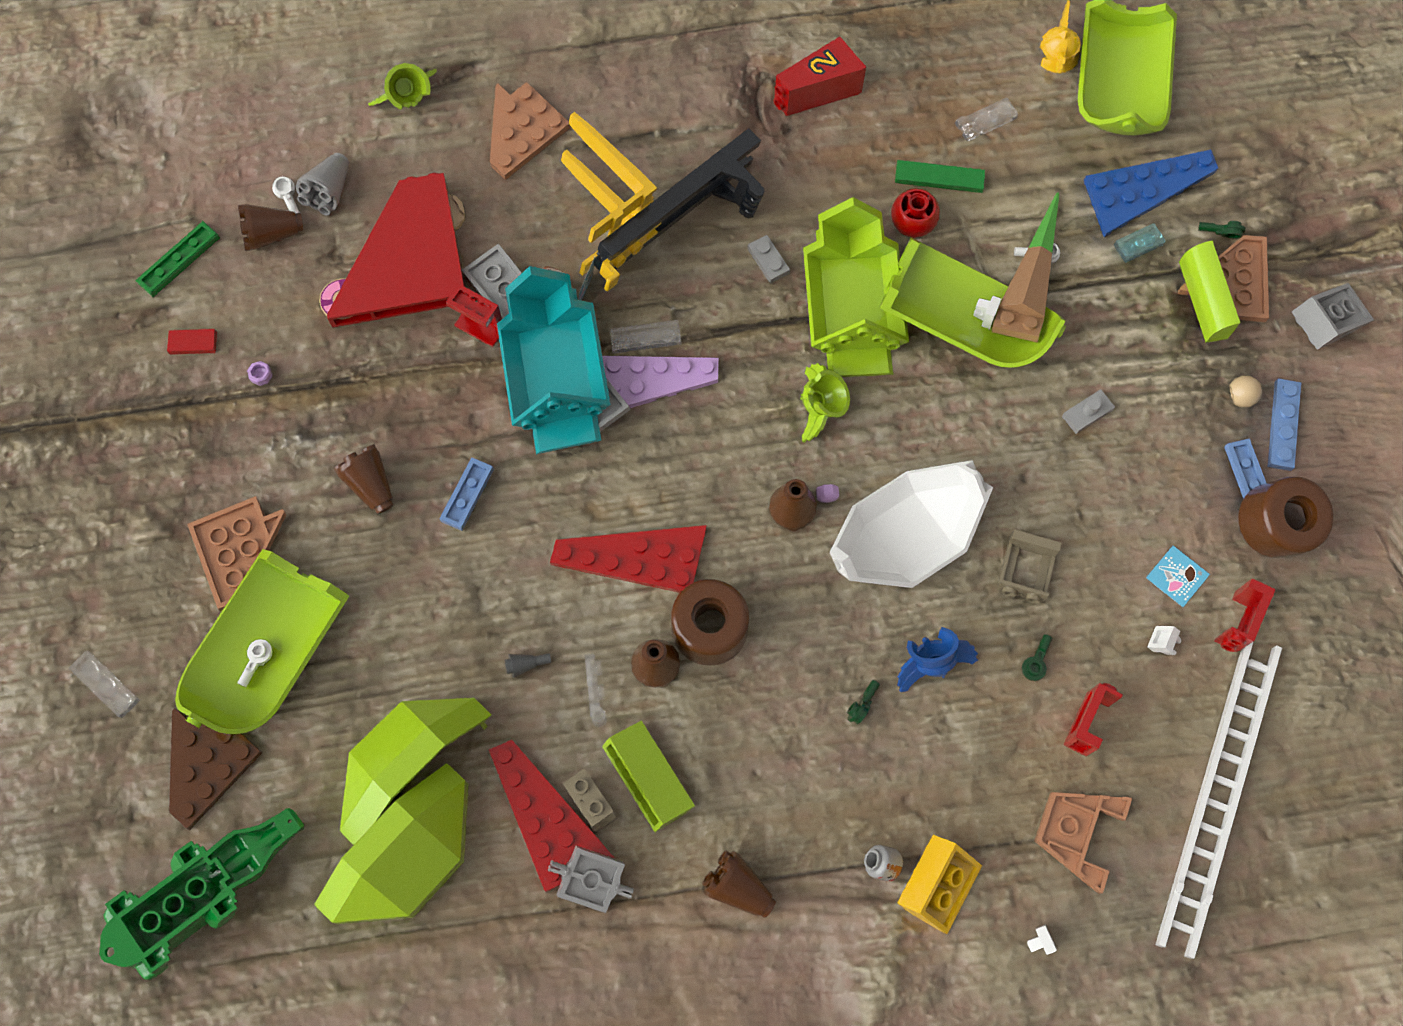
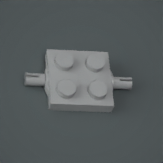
[548,845,634,913]

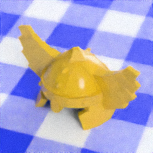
[1040,0,1081,73]

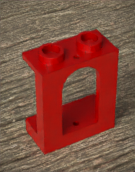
[446,284,502,347]
[1214,578,1276,652]
[1063,683,1123,756]

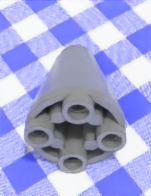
[296,153,349,215]

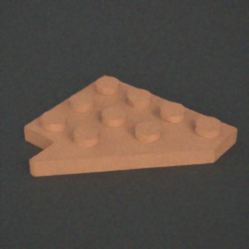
[490,82,571,180]
[1178,235,1269,322]
[187,496,286,611]

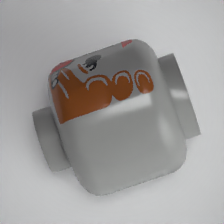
[864,845,903,881]

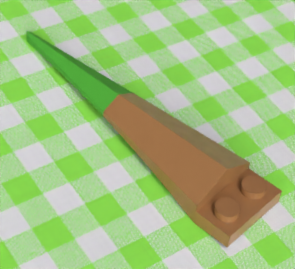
[992,192,1059,342]

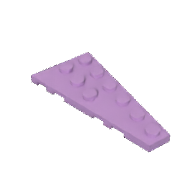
[602,356,718,408]

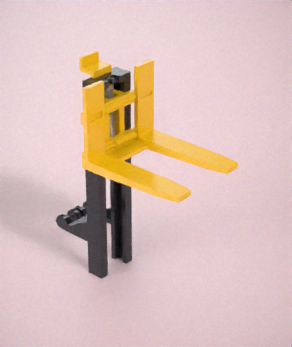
[561,112,765,291]

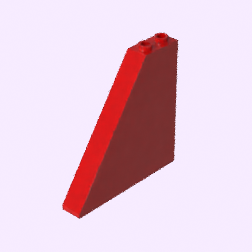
[327,173,465,328]

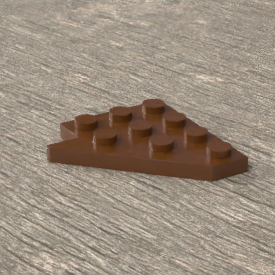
[169,708,263,830]

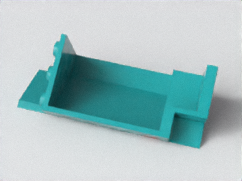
[497,266,611,454]

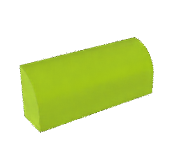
[1179,240,1240,343]
[602,720,695,832]

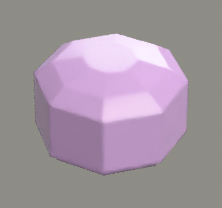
[247,361,272,386]
[816,484,839,503]

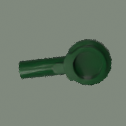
[1198,221,1246,239]
[1021,634,1053,681]
[847,680,880,724]

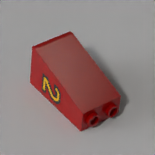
[774,36,866,116]

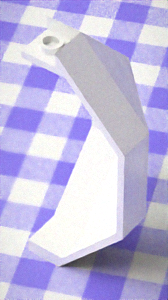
[830,460,993,588]

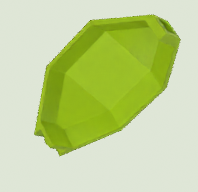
[340,698,491,845]
[314,763,469,924]

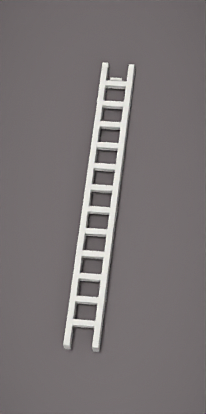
[1155,642,1282,959]

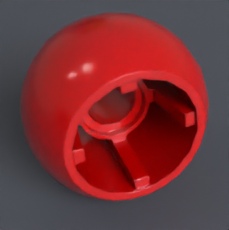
[891,188,940,238]

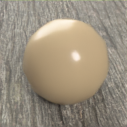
[1229,376,1262,407]

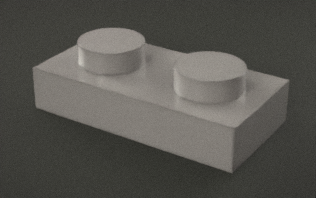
[747,235,790,284]

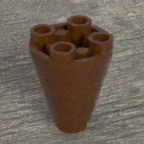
[238,204,303,251]
[333,444,394,515]
[769,479,817,531]
[631,639,680,688]
[702,850,776,918]

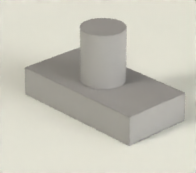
[1062,389,1115,434]

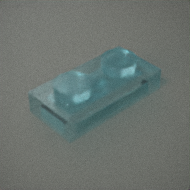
[1114,223,1166,263]

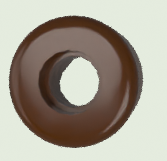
[1238,476,1334,558]
[671,579,750,666]

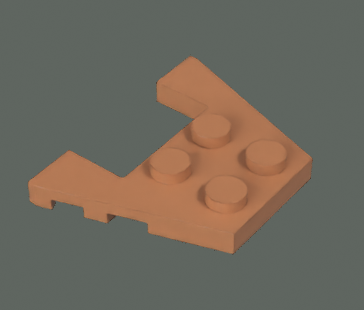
[1034,792,1132,894]

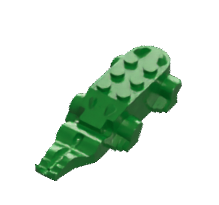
[99,808,304,980]

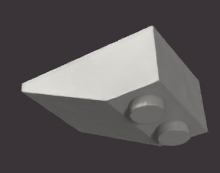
[1292,283,1374,349]

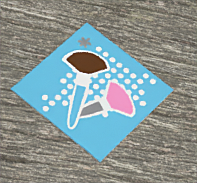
[578,256,595,301]
[1146,546,1210,607]

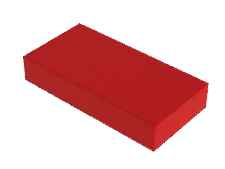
[167,329,217,355]

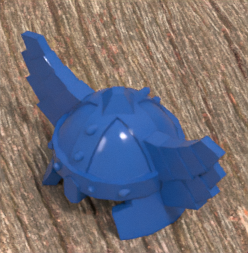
[897,627,978,692]

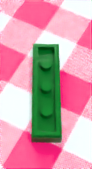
[894,160,985,193]
[135,221,220,297]

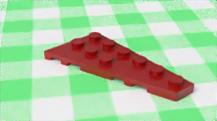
[550,525,707,593]
[489,740,615,892]

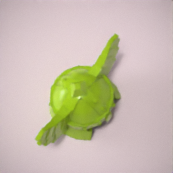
[368,63,437,110]
[800,363,850,442]

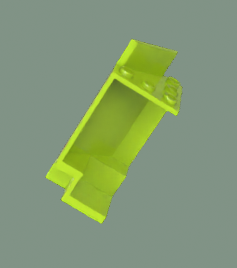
[803,197,909,377]

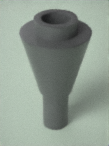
[504,653,551,678]

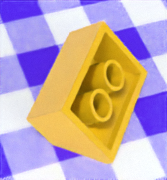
[897,835,982,934]

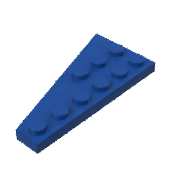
[1083,150,1218,237]

